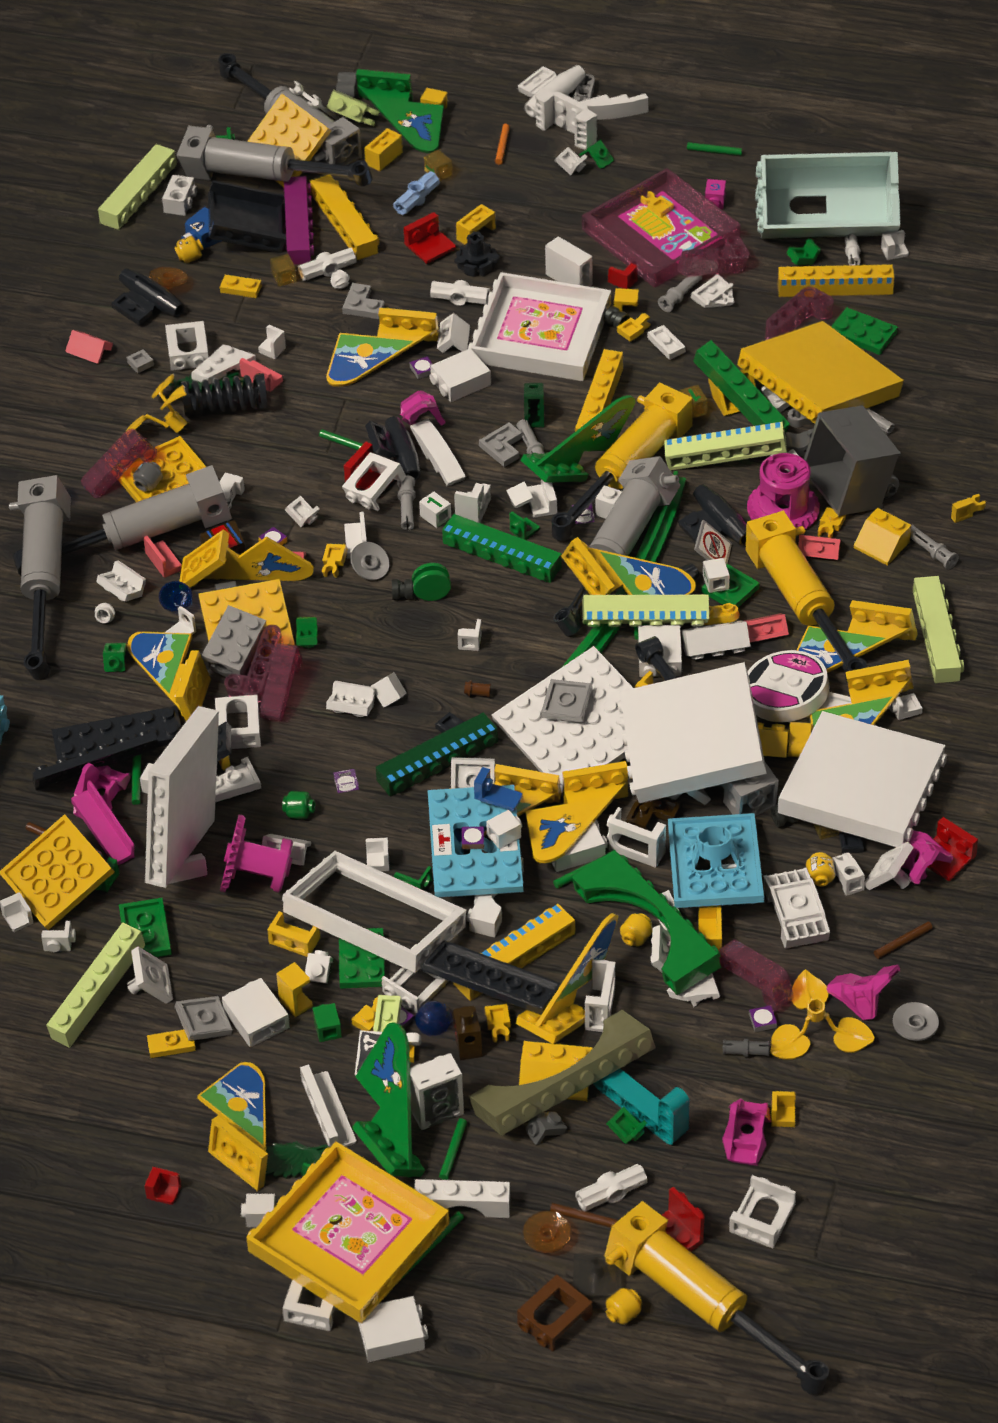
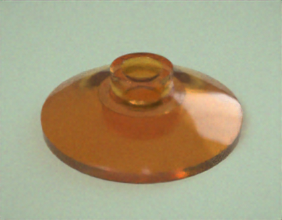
[149,267,187,288]
[523,1211,571,1253]

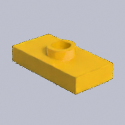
[147,1029,195,1058]

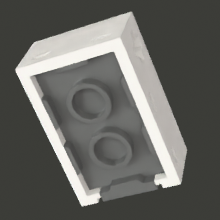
[410,1053,464,1130]

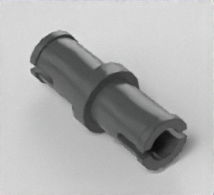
[723,1039,769,1057]

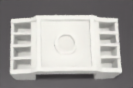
[535,88,597,150]
[764,868,830,949]

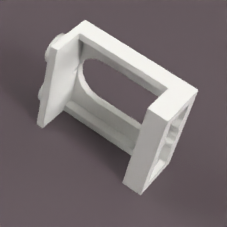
[165,321,208,371]
[342,452,406,511]
[215,695,261,749]
[607,807,666,868]
[382,944,449,1013]
[585,960,615,1032]
[729,1175,796,1248]
[283,1280,335,1331]

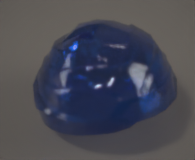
[159,581,193,613]
[415,1001,452,1036]

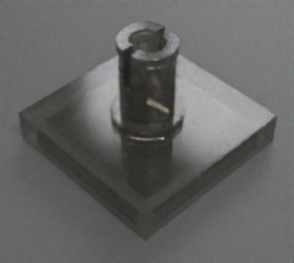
[573,1254,622,1300]

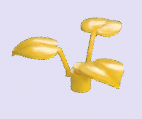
[123,374,187,445]
[770,969,874,1060]

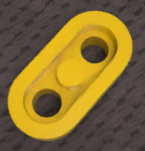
[704,603,740,625]

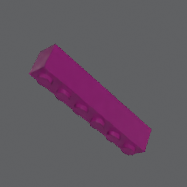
[284,176,314,265]

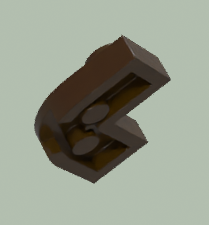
[625,797,682,830]

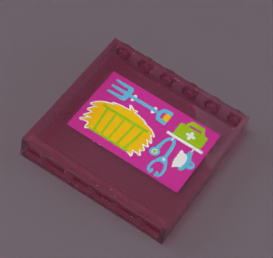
[582,168,741,288]

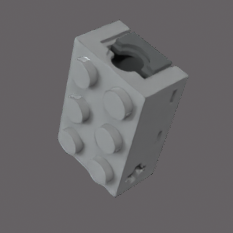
[201,605,267,682]

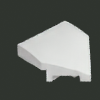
[691,274,734,308]
[667,973,720,1007]

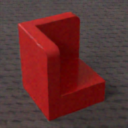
[608,263,638,289]
[144,1167,181,1205]

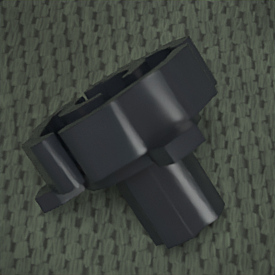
[454,232,500,277]

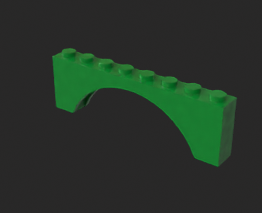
[572,849,721,996]

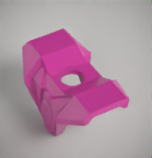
[400,391,445,426]
[74,763,131,819]
[901,830,953,884]
[827,965,900,1020]
[722,1099,771,1166]

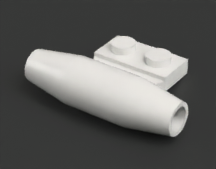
[518,65,586,117]

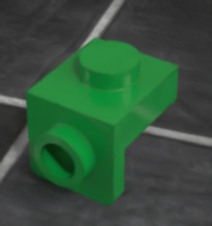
[786,239,820,266]
[296,617,318,648]
[606,1106,647,1144]

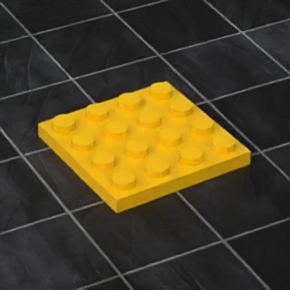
[247,94,332,187]
[111,436,206,502]
[199,579,296,662]
[0,814,115,930]

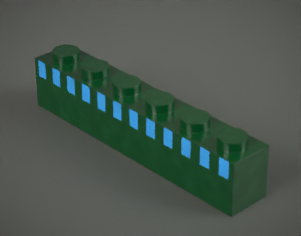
[376,712,498,797]

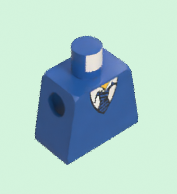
[181,207,221,249]

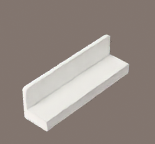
[300,1065,356,1147]

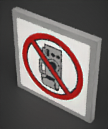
[694,520,732,564]

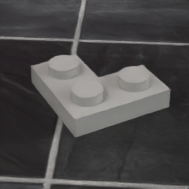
[342,283,384,319]
[479,423,522,467]

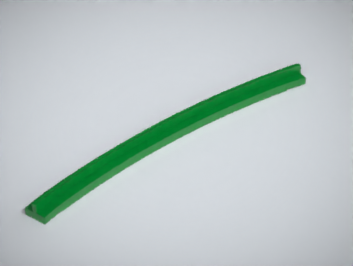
[561,471,686,668]

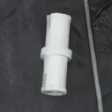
[845,234,860,266]

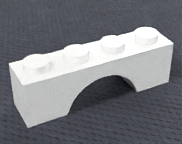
[467,858,524,938]
[415,1179,510,1218]

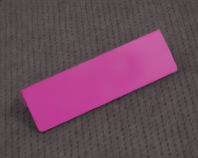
[71,781,134,865]

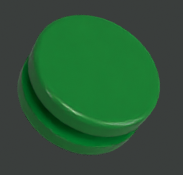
[412,563,451,601]

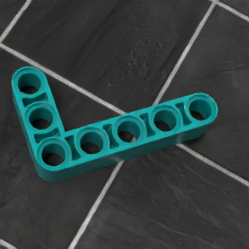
[593,1069,690,1145]

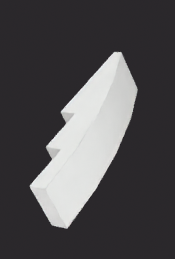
[581,94,648,120]
[410,419,466,486]

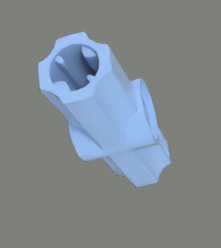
[393,171,440,215]

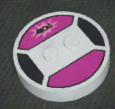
[748,650,830,722]

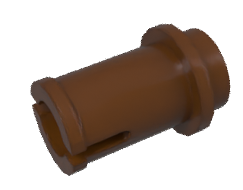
[464,680,491,697]

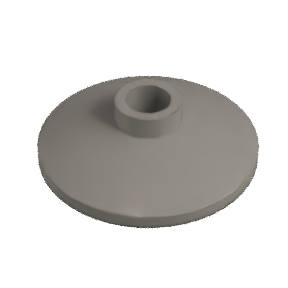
[351,542,389,580]
[893,1002,939,1041]

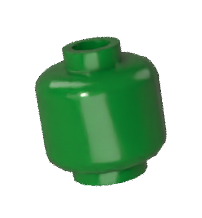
[282,791,315,820]

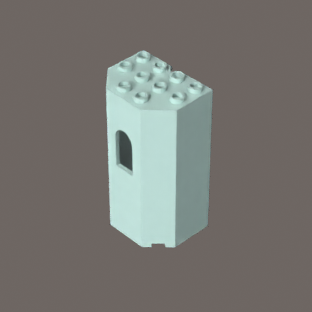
[755,152,900,238]

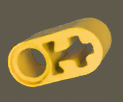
[788,722,811,757]

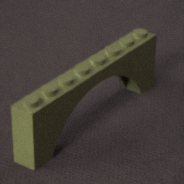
[469,1010,656,1136]

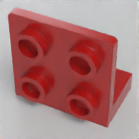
[404,212,456,264]
[344,442,394,491]
[915,817,978,881]
[661,1187,704,1252]

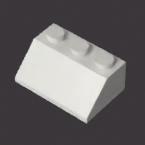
[680,621,750,659]

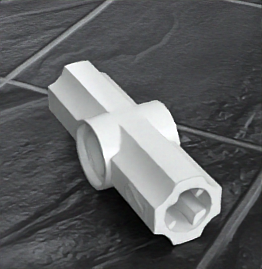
[298,248,356,281]
[430,280,490,305]
[576,1164,647,1211]

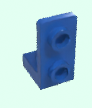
[474,767,522,811]

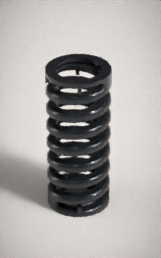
[181,373,268,417]

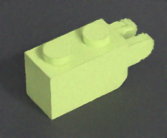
[326,89,379,126]

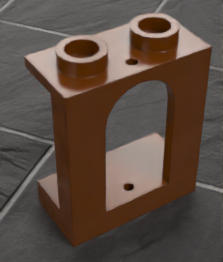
[517,1274,592,1352]

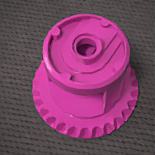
[747,453,820,529]
[220,814,293,893]

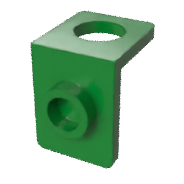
[579,140,614,169]
[509,511,540,540]
[394,866,433,891]

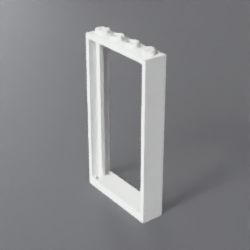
[282,851,466,973]

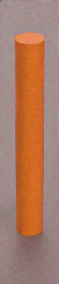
[495,124,510,165]

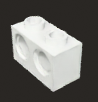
[162,175,197,216]

